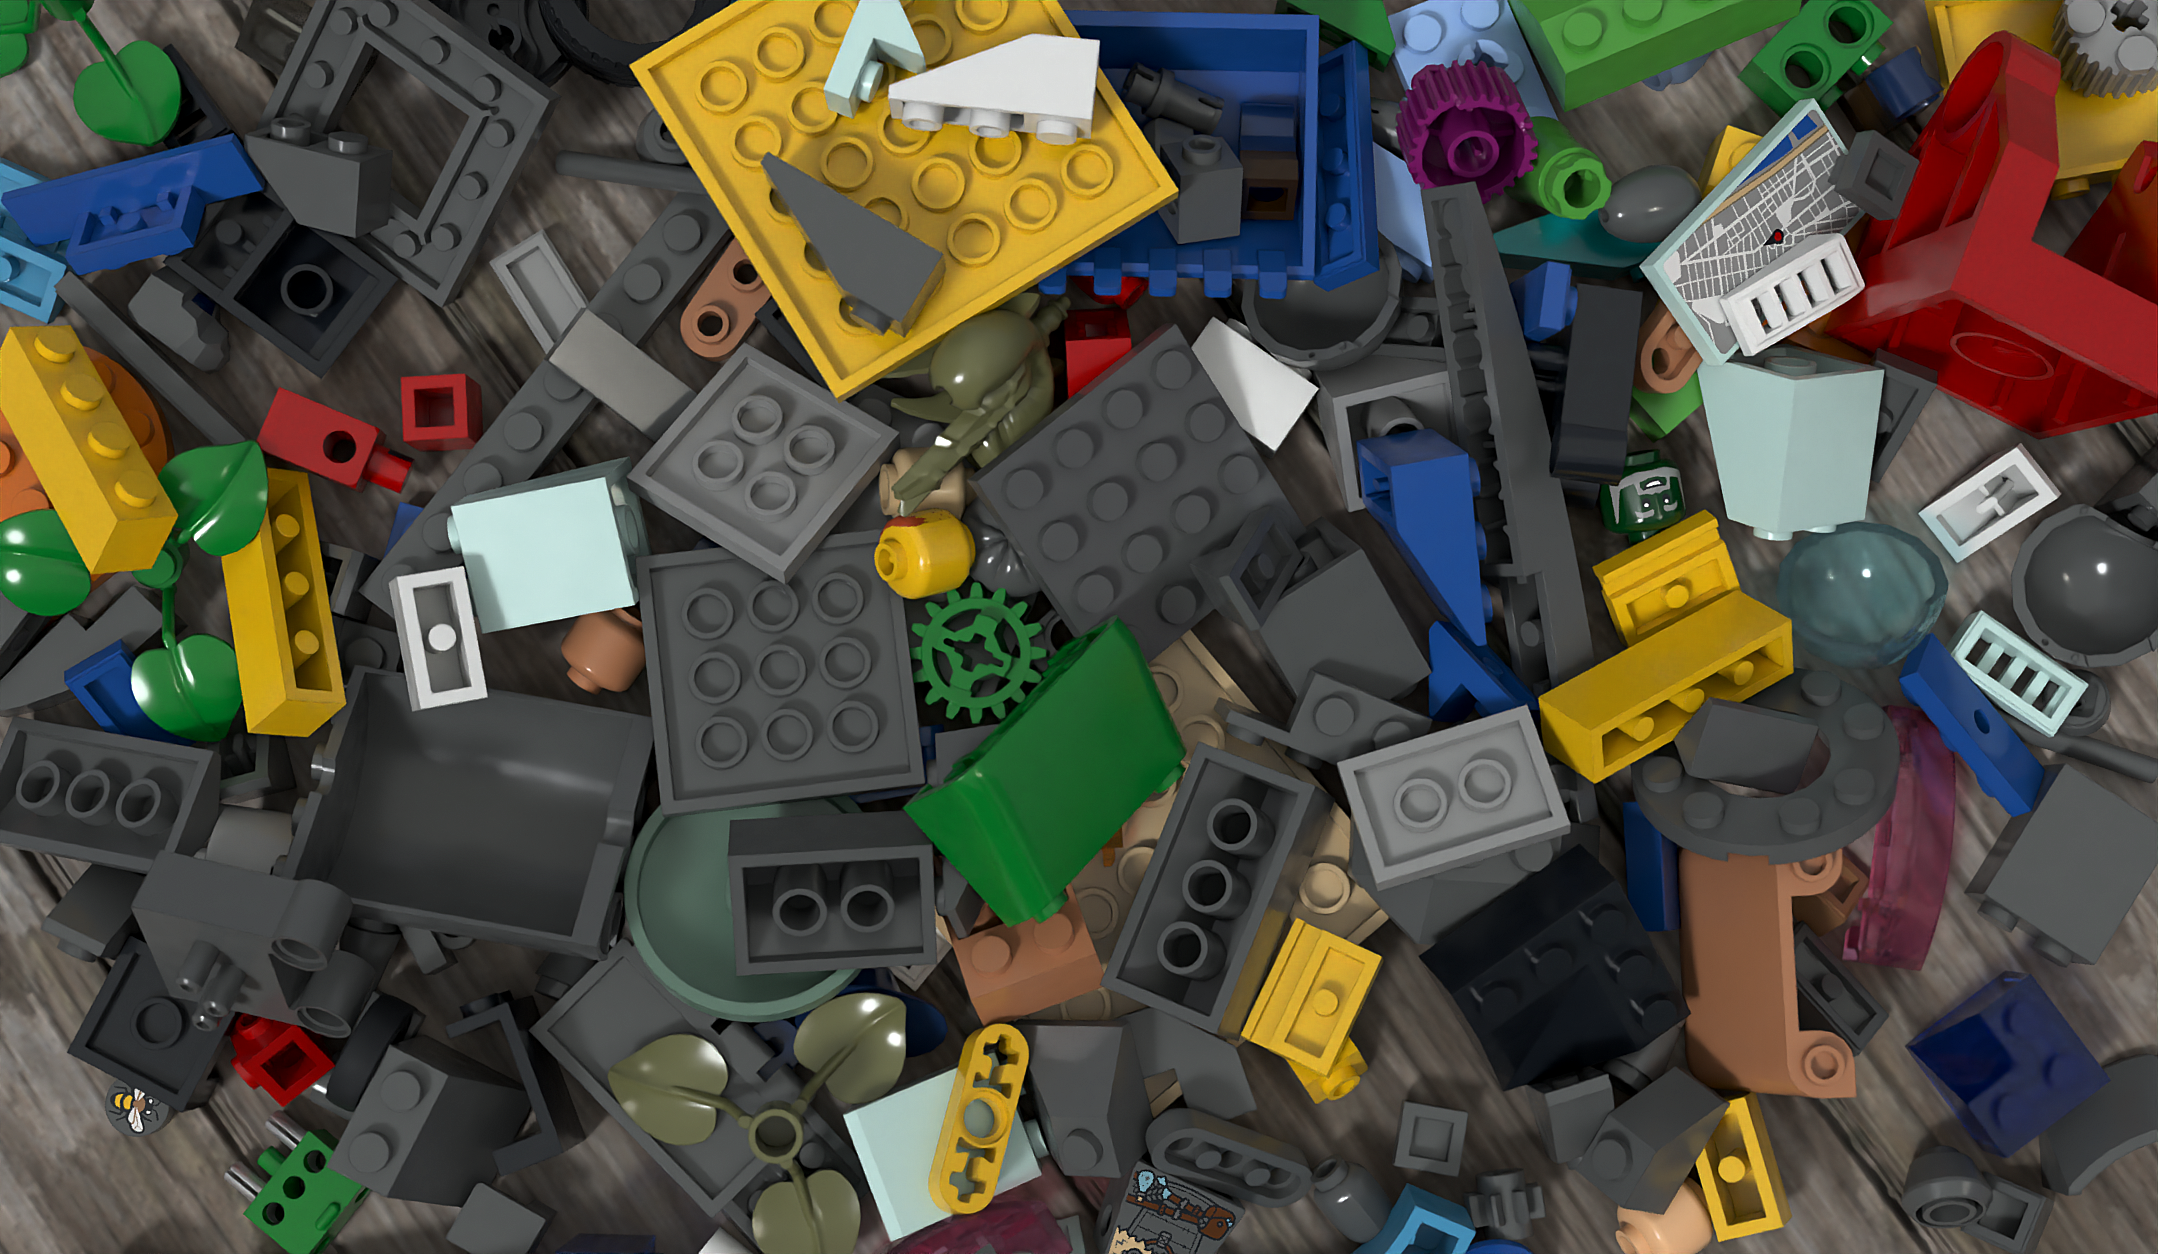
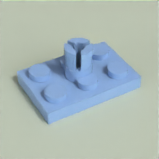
[1387,0,1558,121]

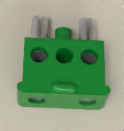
[224,1110,372,1254]

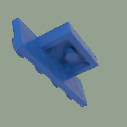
[1,133,265,276]

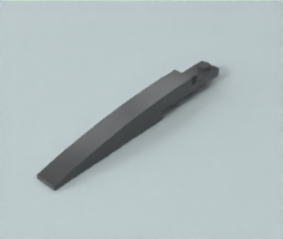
[1420,181,1599,824]

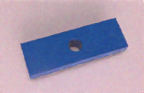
[1509,261,1578,342]
[1898,632,2045,817]

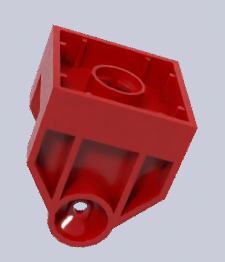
[1823,30,2158,440]

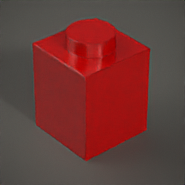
[401,373,483,452]

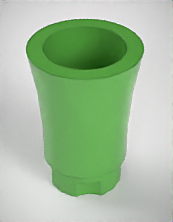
[1503,116,1612,220]

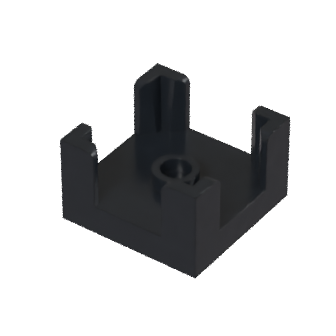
[67,934,242,1113]

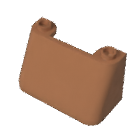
[1677,847,1857,1099]

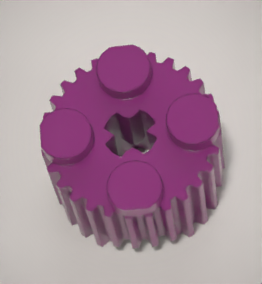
[1395,59,1538,204]

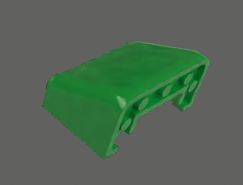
[903,615,1188,928]

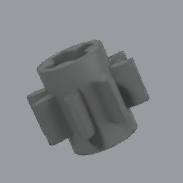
[1463,1168,1547,1241]

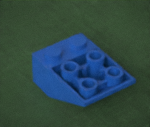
[1356,428,1493,646]

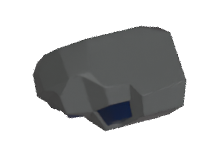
[128,265,230,375]

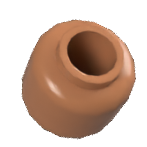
[561,606,646,695]

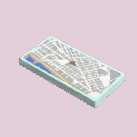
[1639,98,1866,366]

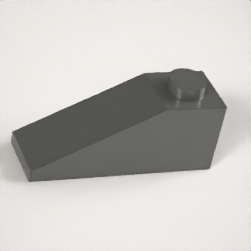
[760,151,946,338]

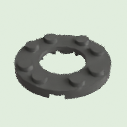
[1630,667,1900,865]

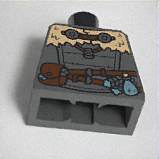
[1093,1151,1246,1254]

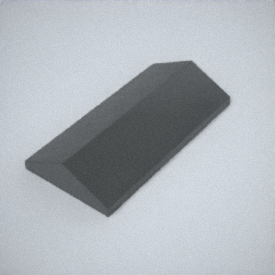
[0,716,222,874]

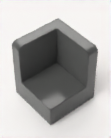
[445,1181,557,1254]

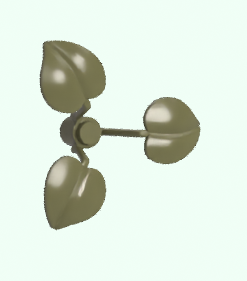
[608,992,906,1254]

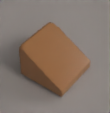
[1791,854,1872,937]

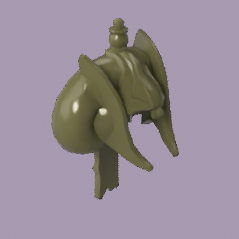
[882,293,1071,517]

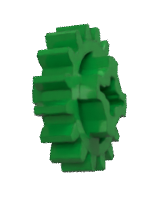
[909,583,1050,724]

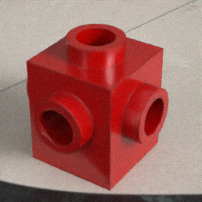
[230,1013,336,1108]

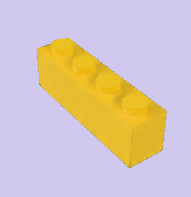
[0,325,179,575]
[221,467,346,737]
[1538,590,1794,784]

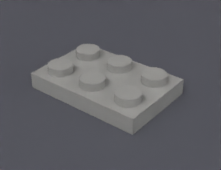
[1337,705,1571,891]

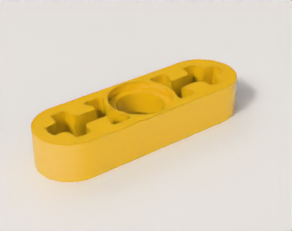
[928,1024,1029,1215]

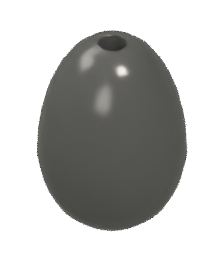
[1598,164,1702,243]

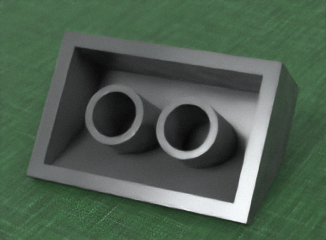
[728,810,937,976]

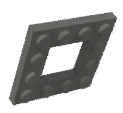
[246,0,562,308]

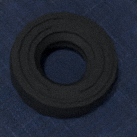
[325,994,414,1113]

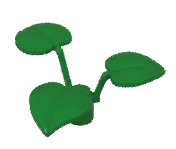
[0,0,182,147]
[0,440,269,742]

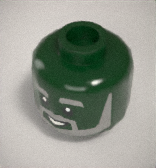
[1598,449,1686,545]

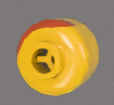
[874,508,976,599]

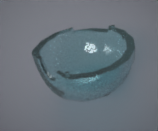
[1775,521,1949,669]

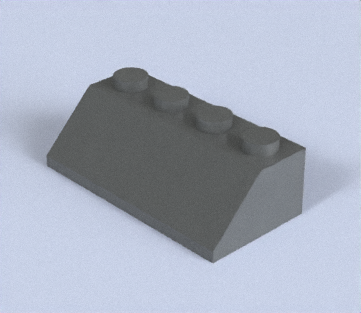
[1100,741,1335,1041]

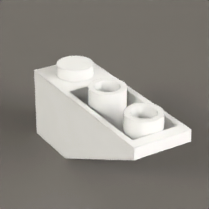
[888,34,1100,145]

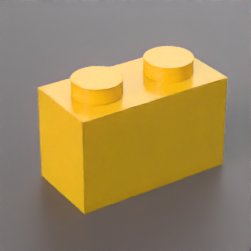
[1695,1092,1792,1242]

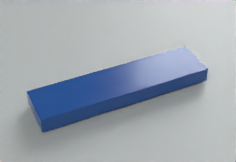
[1314,40,1380,292]

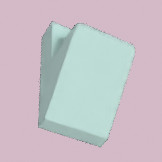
[823,0,927,119]

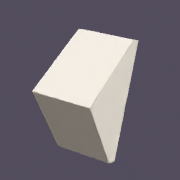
[1918,443,2061,563]

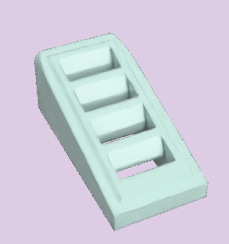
[1945,610,2089,737]

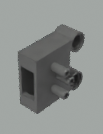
[131,850,376,1038]

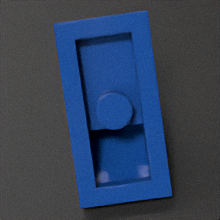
[1429,620,1541,728]

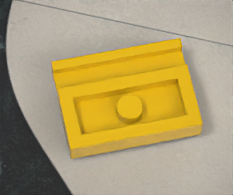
[1592,509,1742,649]
[1241,917,1384,1079]

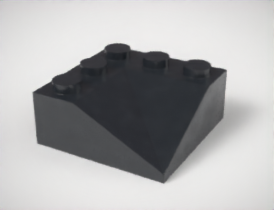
[1418,843,1692,1092]

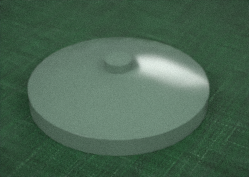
[624,796,863,1022]

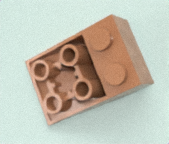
[932,848,1104,1027]

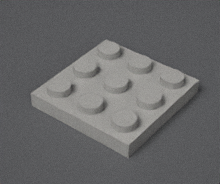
[626,342,901,585]

